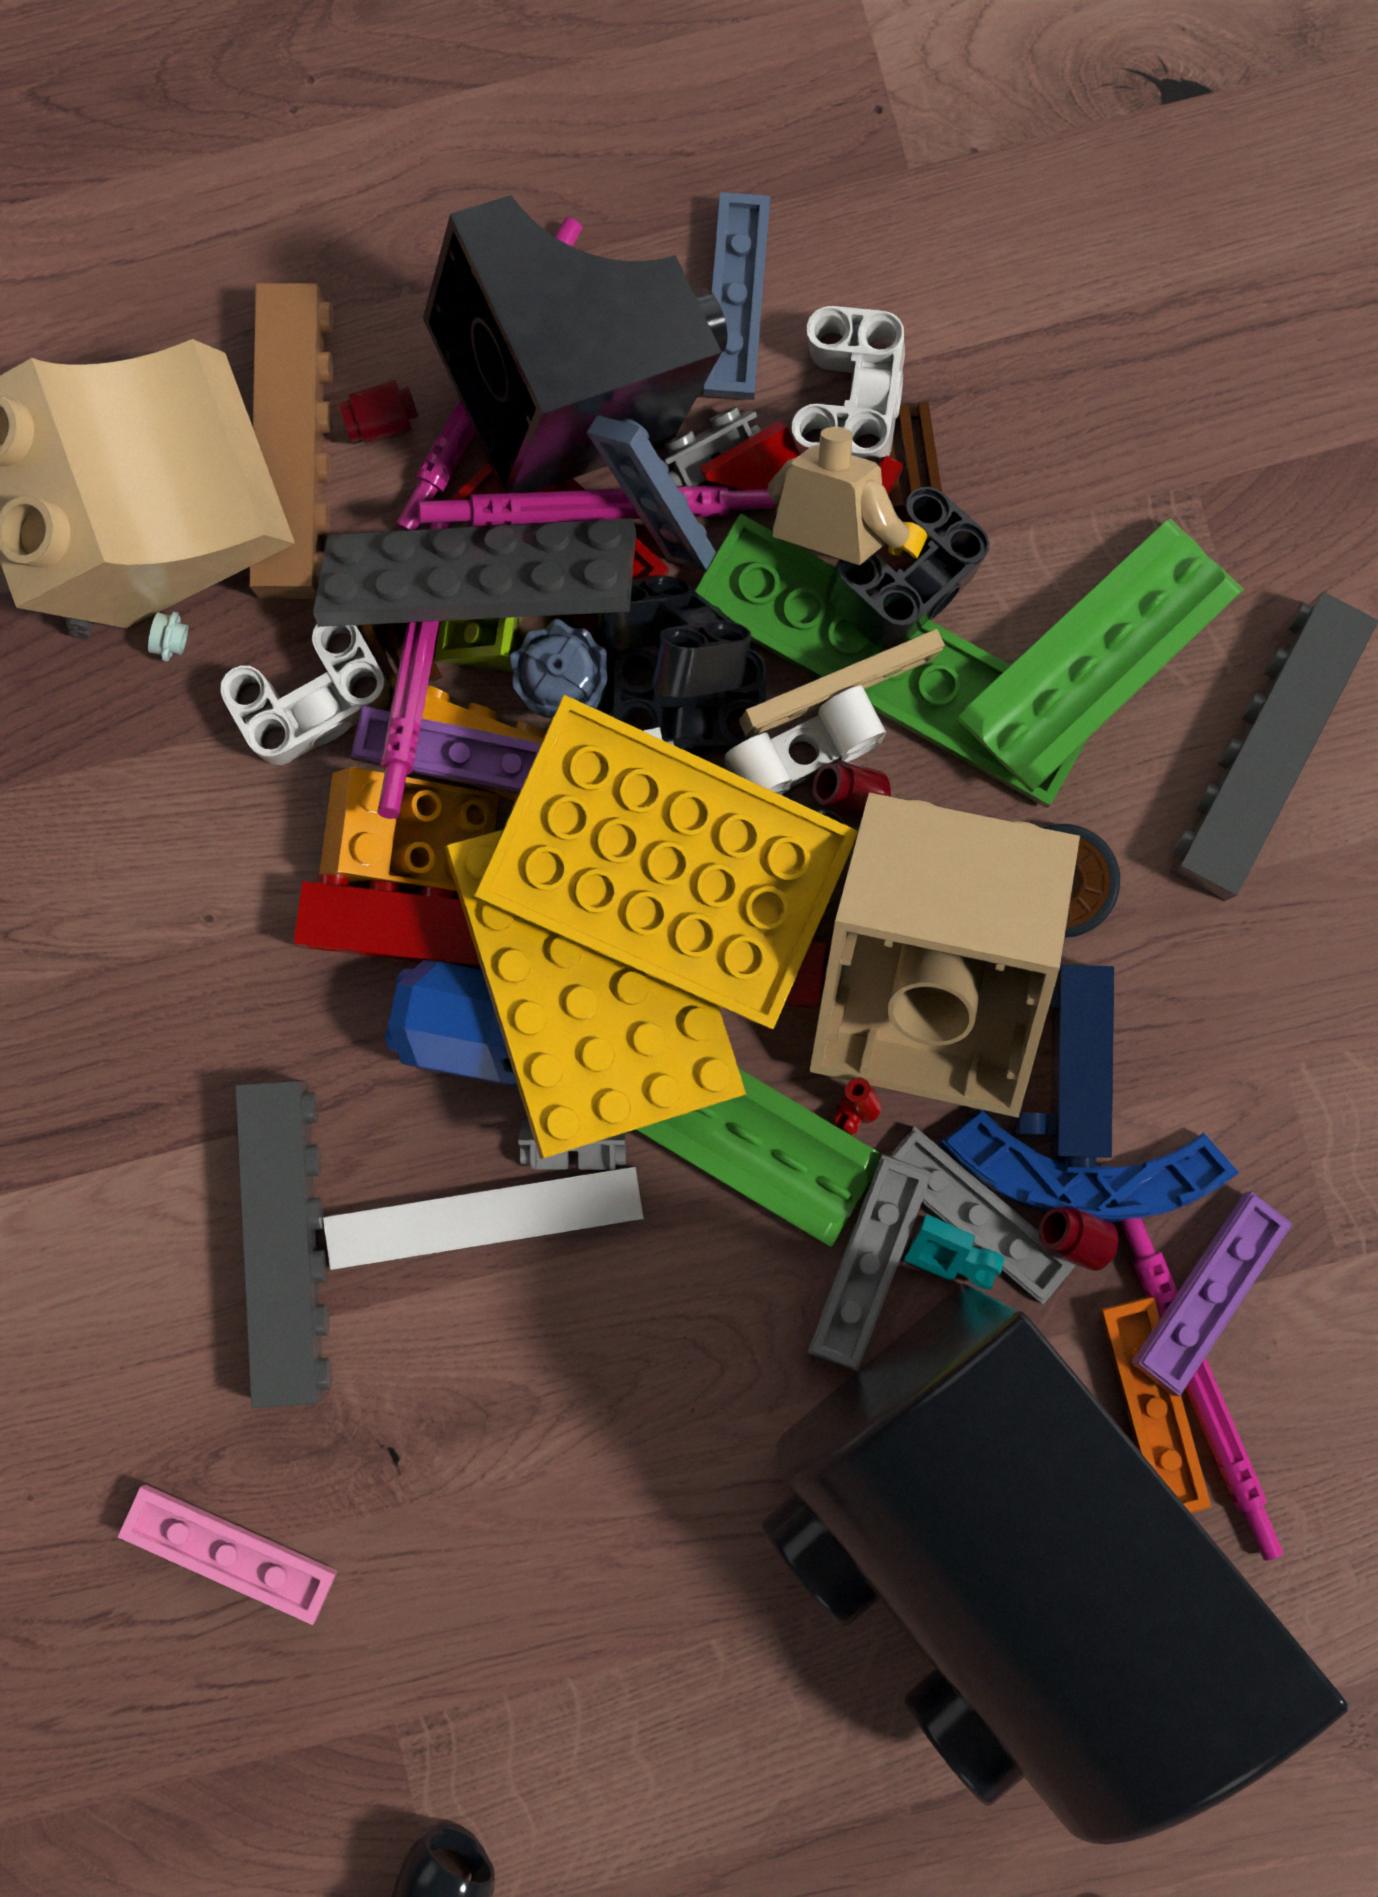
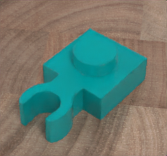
[904,1214,1005,1290]

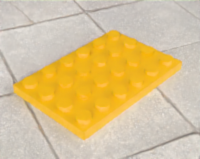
[473,695,859,1029]
[444,830,746,1159]

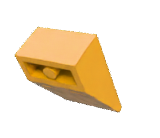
[319,767,499,894]

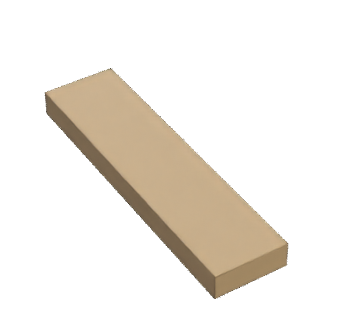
[739,629,945,738]

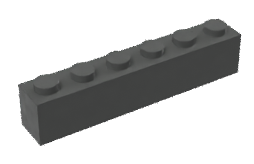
[1170,592,1378,901]
[235,1081,332,1408]

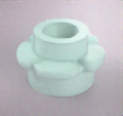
[148,611,188,662]

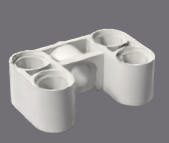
[792,306,905,465]
[220,624,391,765]
[724,685,886,795]

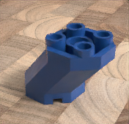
[385,960,518,1088]

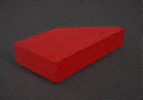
[699,420,799,490]

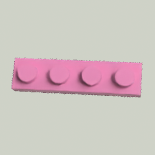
[118,1484,338,1625]

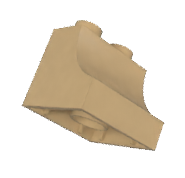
[0,339,295,628]
[810,793,1080,1118]

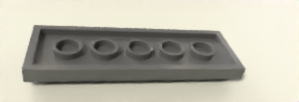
[313,518,636,627]

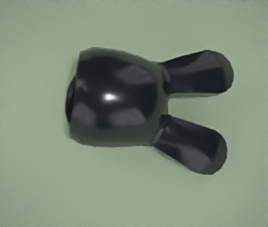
[391,1824,495,1897]

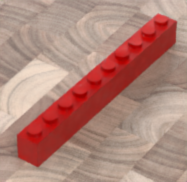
[294,874,826,1009]

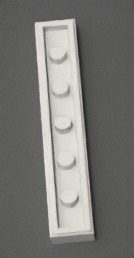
[323,1167,644,1270]

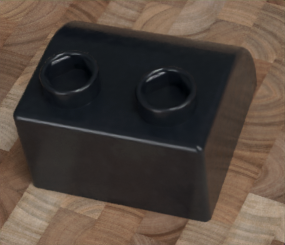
[762,1284,1349,1845]

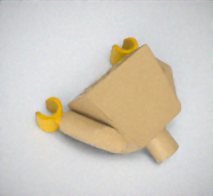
[768,427,928,565]

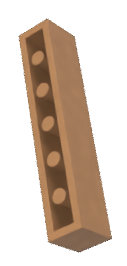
[250,283,334,599]

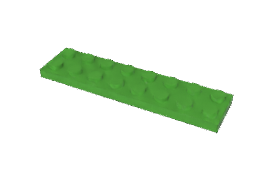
[695,514,1087,808]

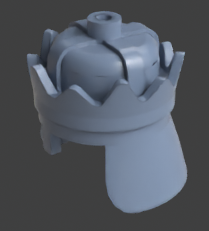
[510,619,614,719]

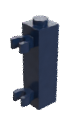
[1015,965,1114,1168]

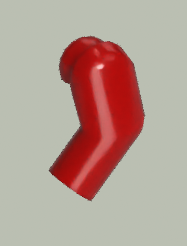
[832,1077,882,1135]

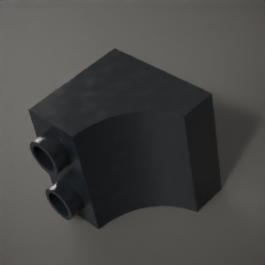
[423,195,728,493]

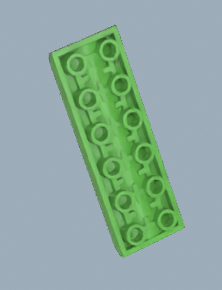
[957,518,1244,793]
[636,1068,881,1247]

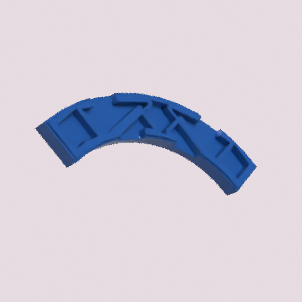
[940,1110,1239,1222]

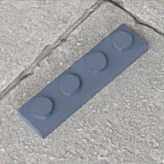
[704,192,771,400]
[587,415,717,571]

